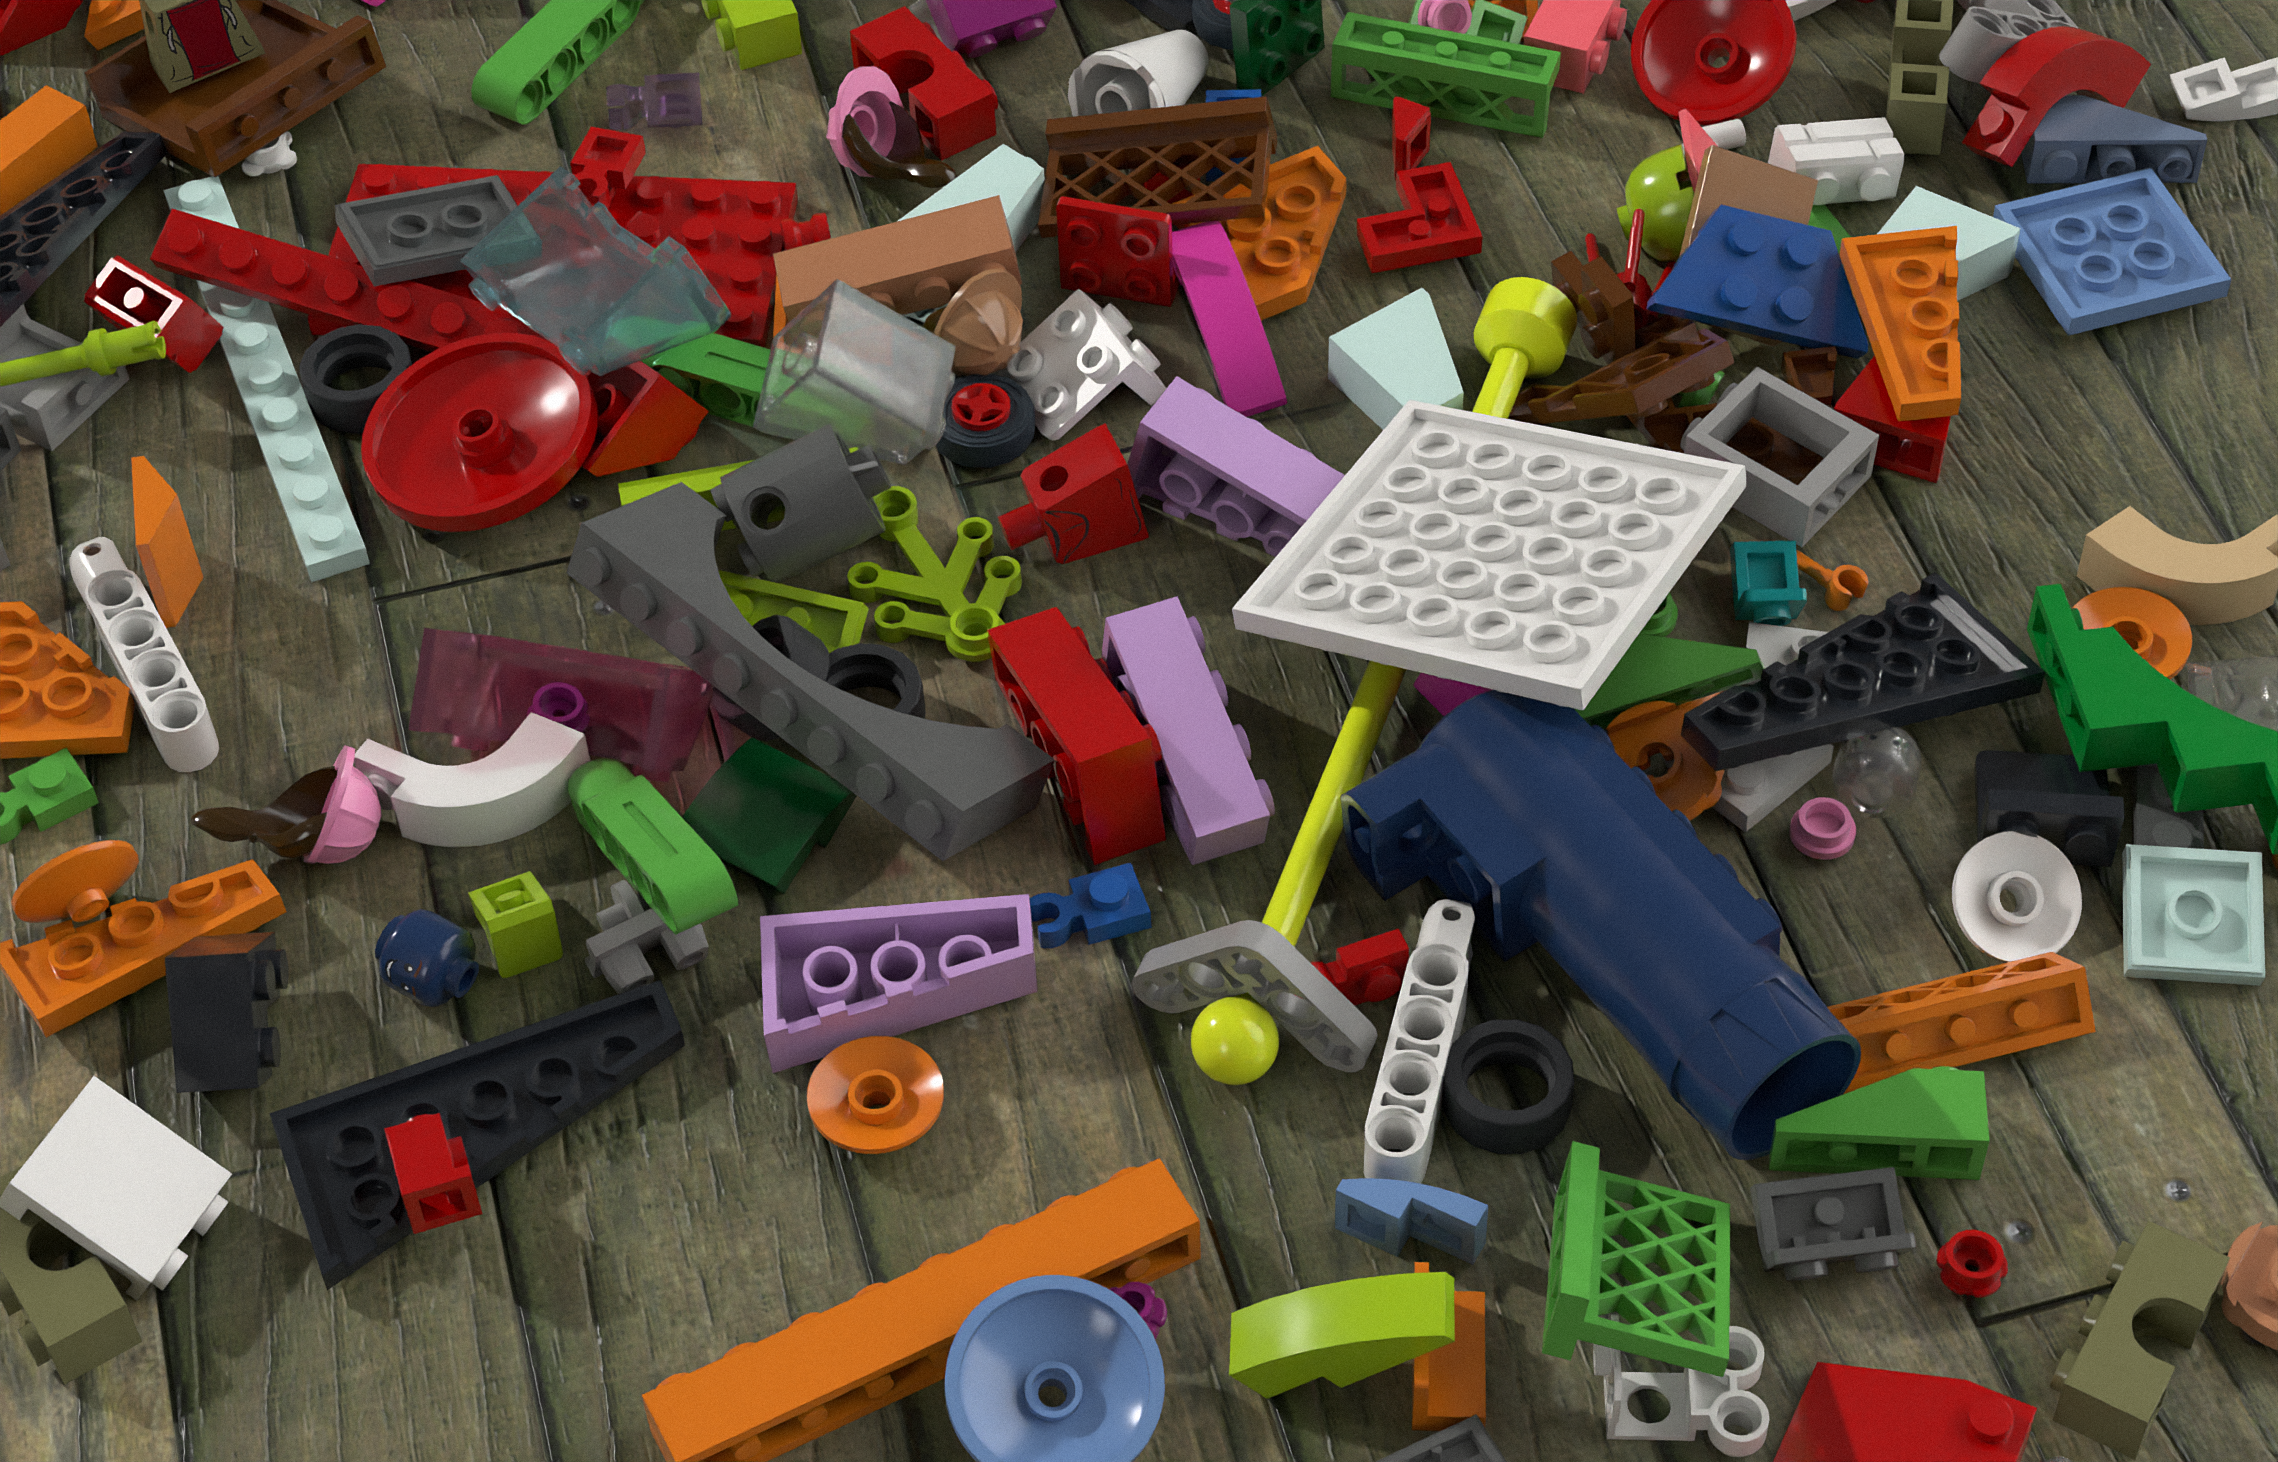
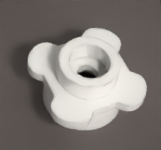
[242,131,297,176]

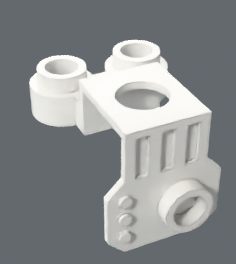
[1593,1312,1769,1457]

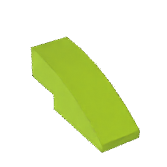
[1229,1272,1455,1399]

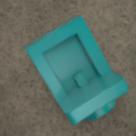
[1730,540,1807,626]

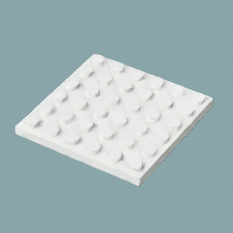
[1232,400,1747,710]

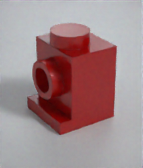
[385,1113,483,1234]

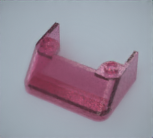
[408,628,713,782]

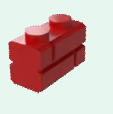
[83,255,224,373]

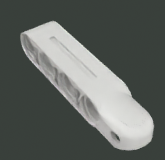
[69,537,219,772]
[1364,899,1475,1184]

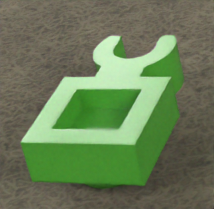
[0,748,99,845]

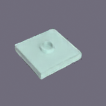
[2122,844,2265,986]

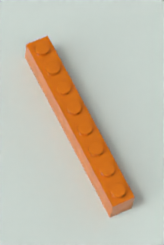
[642,1158,1201,1462]

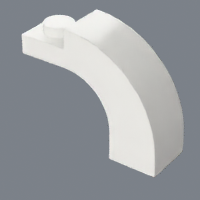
[354,712,590,847]

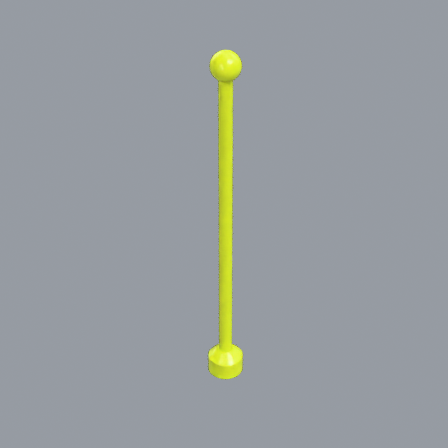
[1191,277,1577,1085]

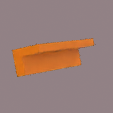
[1827,952,2096,1094]

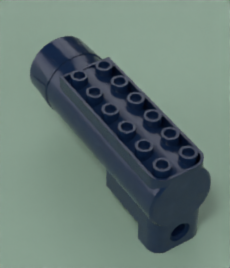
[1341,690,1861,1160]

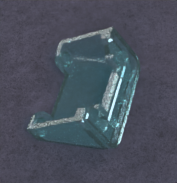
[460,166,731,376]

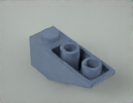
[2021,95,2207,183]

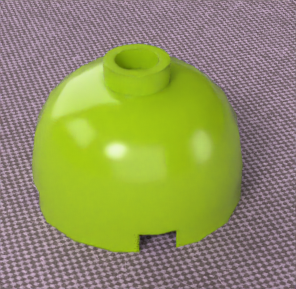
[1617,144,1694,263]

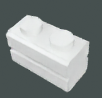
[1768,117,1904,205]

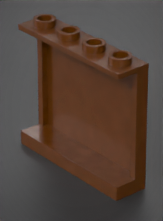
[84,0,386,177]

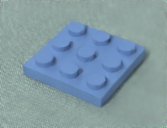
[1993,168,2231,336]

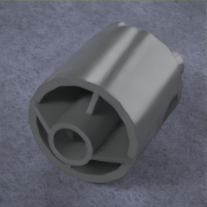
[711,422,891,584]

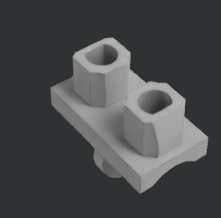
[585,880,709,994]

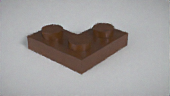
[1551,251,1636,364]

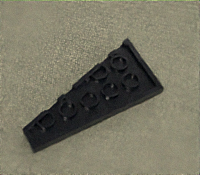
[0,131,168,327]
[1681,572,2045,771]
[269,980,685,1290]

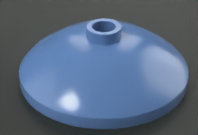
[945,1275,1165,1462]

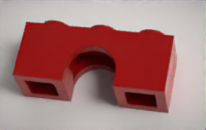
[850,6,998,161]

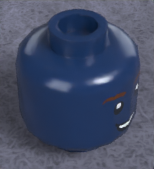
[375,909,479,1008]

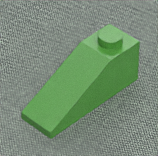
[1575,634,1765,729]
[1769,1066,1990,1180]

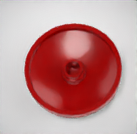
[361,333,598,532]

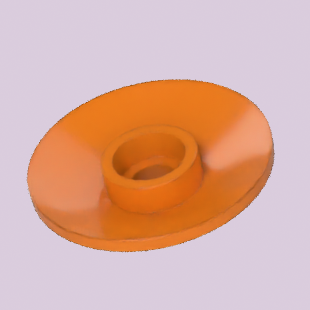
[2072,587,2192,679]
[11,840,139,923]
[807,1036,944,1154]

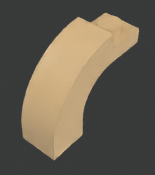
[2077,506,2278,625]

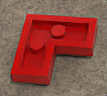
[1357,162,1483,273]

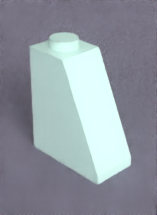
[1849,186,2021,314]
[1328,288,1464,430]

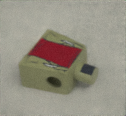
[139,0,265,93]

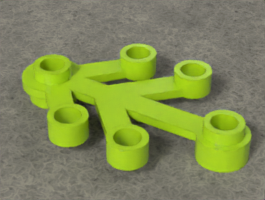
[847,486,1022,662]

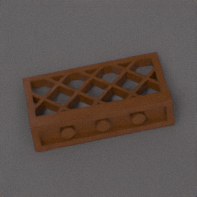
[1038,96,1278,238]

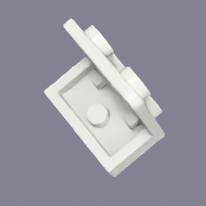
[998,289,1167,441]

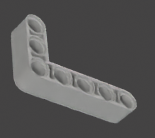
[1939,0,2078,83]

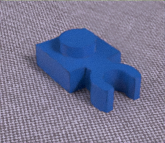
[1030,863,1151,948]

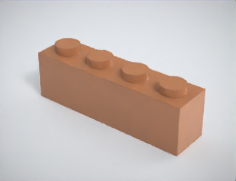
[773,195,1022,343]

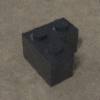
[165,932,289,1093]

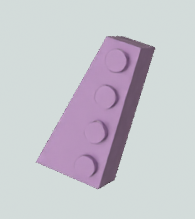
[1127,376,1345,557]
[1101,596,1275,865]
[760,894,1037,1073]

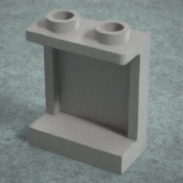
[0,304,129,451]

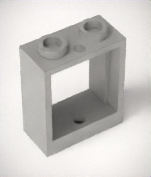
[1680,367,1879,547]

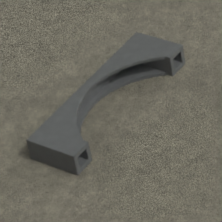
[566,482,1055,861]

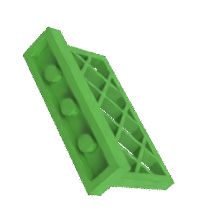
[1542,1141,1730,1377]

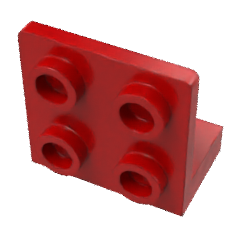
[1056,196,1180,307]

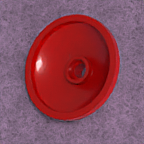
[1631,0,1797,125]

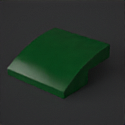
[682,737,857,895]

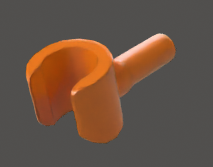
[1796,550,1868,611]

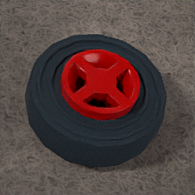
[929,374,1035,468]

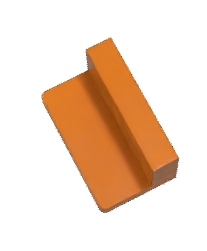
[1412,1262,1486,1431]

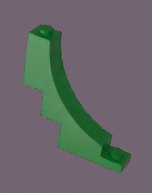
[2027,584,2278,855]

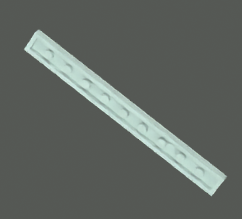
[163,176,370,582]

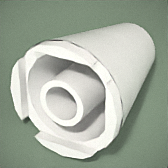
[1068,30,1209,117]

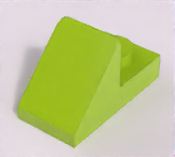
[468,871,563,978]

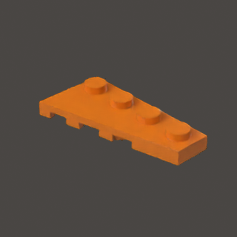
[1839,226,1961,422]
[0,859,287,1038]

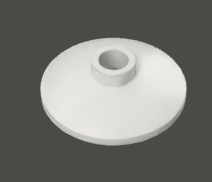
[1952,831,2082,963]

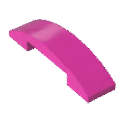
[1172,221,1287,417]

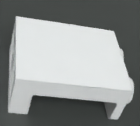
[0,1076,232,1300]

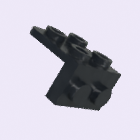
[1974,750,2125,867]

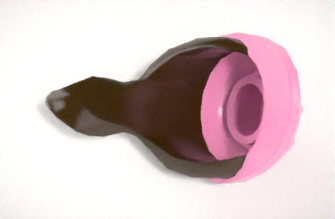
[826,66,957,188]
[190,745,382,864]

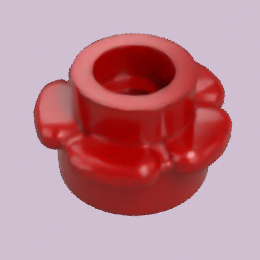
[1936,1230,2008,1298]

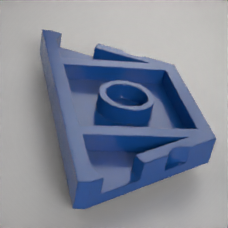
[1646,205,1868,359]

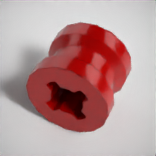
[780,212,831,251]

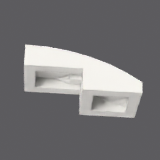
[2170,57,2278,121]

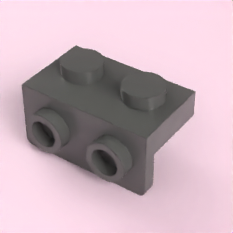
[1750,1167,1917,1281]

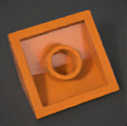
[131,456,203,628]

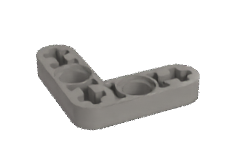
[1131,920,1378,1072]

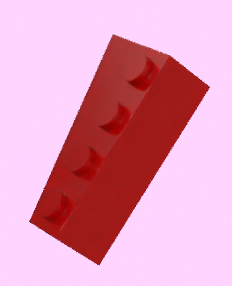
[987,607,1166,865]

